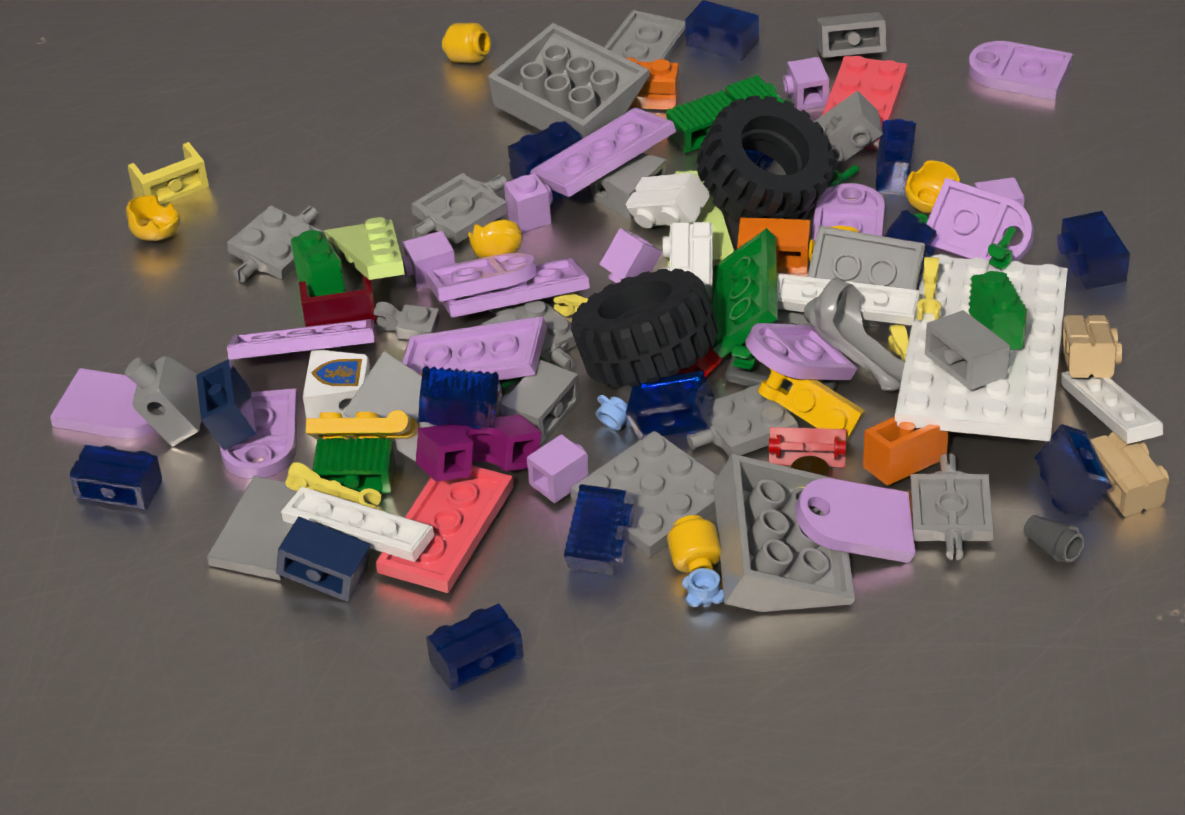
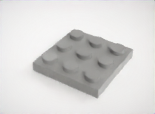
[571,431,718,557]

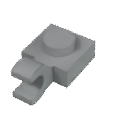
[374,302,439,340]

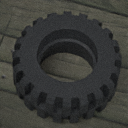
[697,96,835,221]
[571,268,719,388]

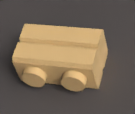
[1062,315,1122,378]
[1085,432,1169,517]

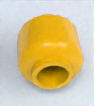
[442,22,491,64]
[666,515,721,573]

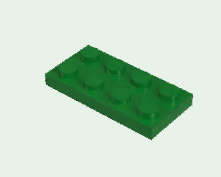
[712,228,778,358]

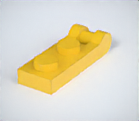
[757,368,866,444]
[306,410,419,440]

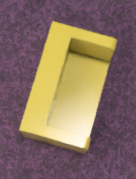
[127,142,209,205]

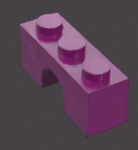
[416,414,541,482]

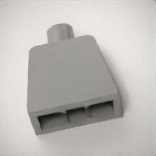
[590,153,667,220]
[125,356,201,447]

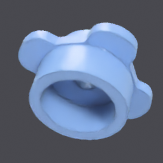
[596,395,634,430]
[682,568,724,607]

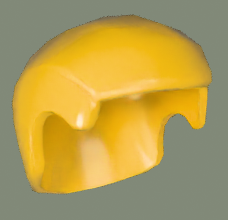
[905,160,960,214]
[126,195,180,242]
[468,219,523,258]

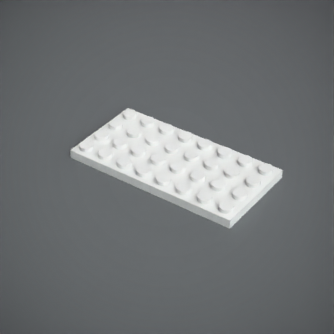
[895,254,1068,442]

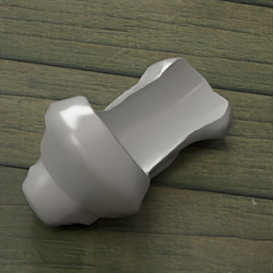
[804,278,905,392]

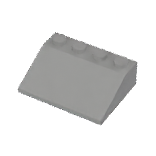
[488,23,650,146]
[713,454,855,612]

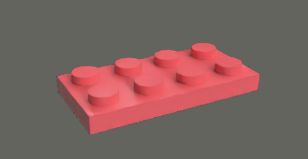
[822,56,908,151]
[376,465,514,593]

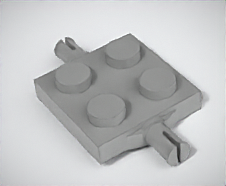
[411,173,508,244]
[227,205,324,282]
[482,299,577,370]
[687,384,798,457]
[910,453,994,560]

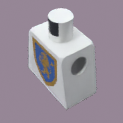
[303,349,370,418]

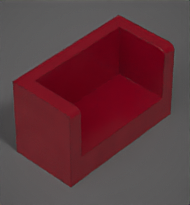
[299,274,377,327]

